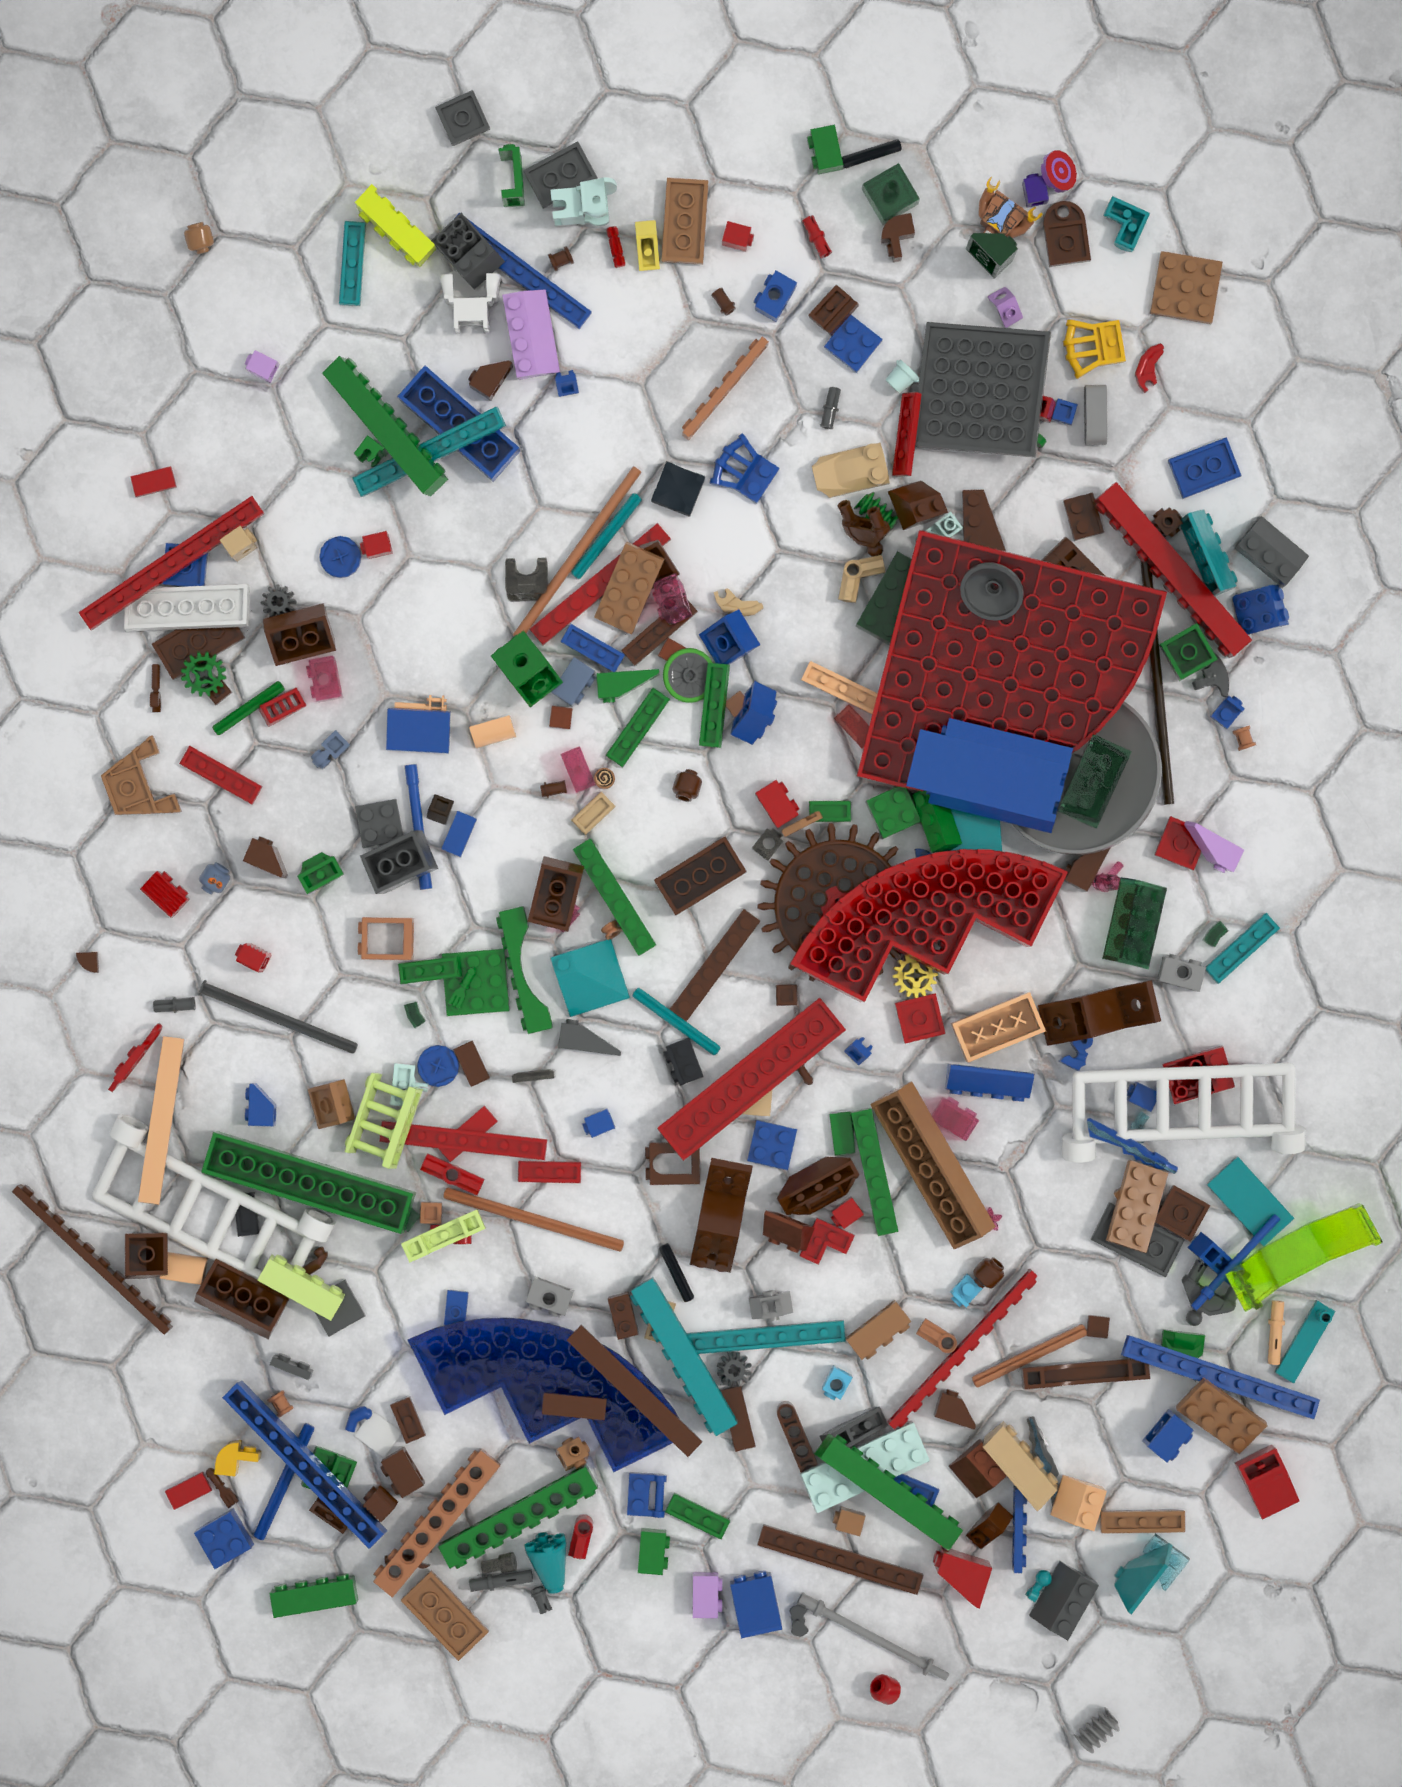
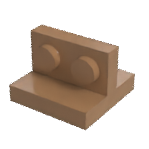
[308,1079,355,1129]

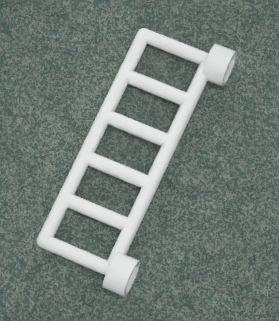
[1062,1063,1305,1163]
[92,1114,336,1280]

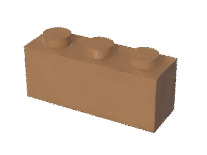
[846,1300,911,1360]

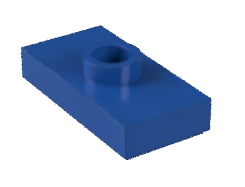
[443,1290,469,1334]

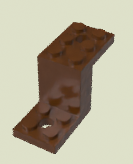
[1038,980,1161,1046]
[690,1158,753,1273]

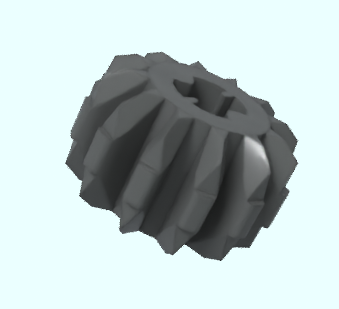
[261,584,297,617]
[717,1351,752,1387]

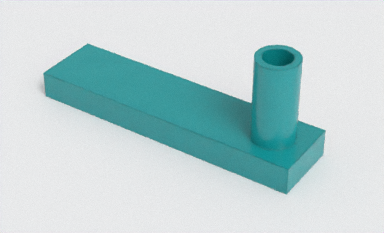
[1275,1300,1336,1383]

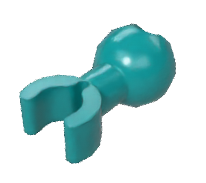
[1025,1570,1052,1602]

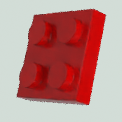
[1154,816,1201,870]
[895,993,946,1044]

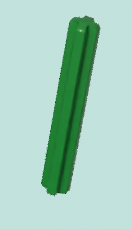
[212,681,285,735]

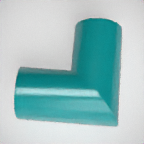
[1103,196,1150,252]

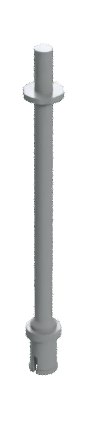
[797,1592,949,1681]

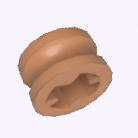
[601,920,622,940]

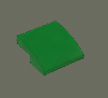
[301,1446,357,1489]

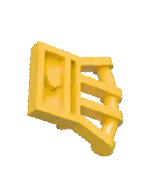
[1063,320,1126,379]

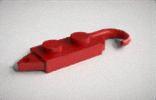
[108,1023,162,1093]

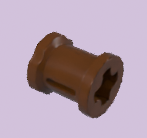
[548,246,574,272]

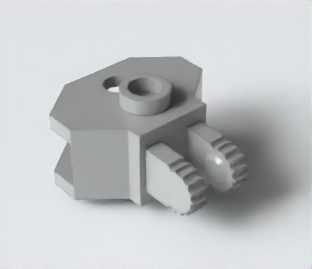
[749,1290,793,1322]

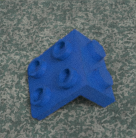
[1233,584,1289,635]

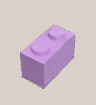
[693,1572,722,1618]

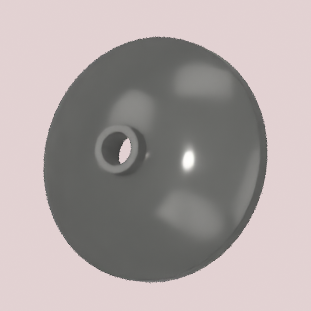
[960,562,1024,621]

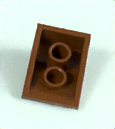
[527,856,584,932]

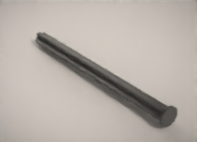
[198,980,358,1054]

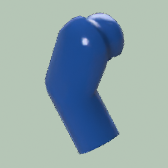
[345,1406,372,1432]

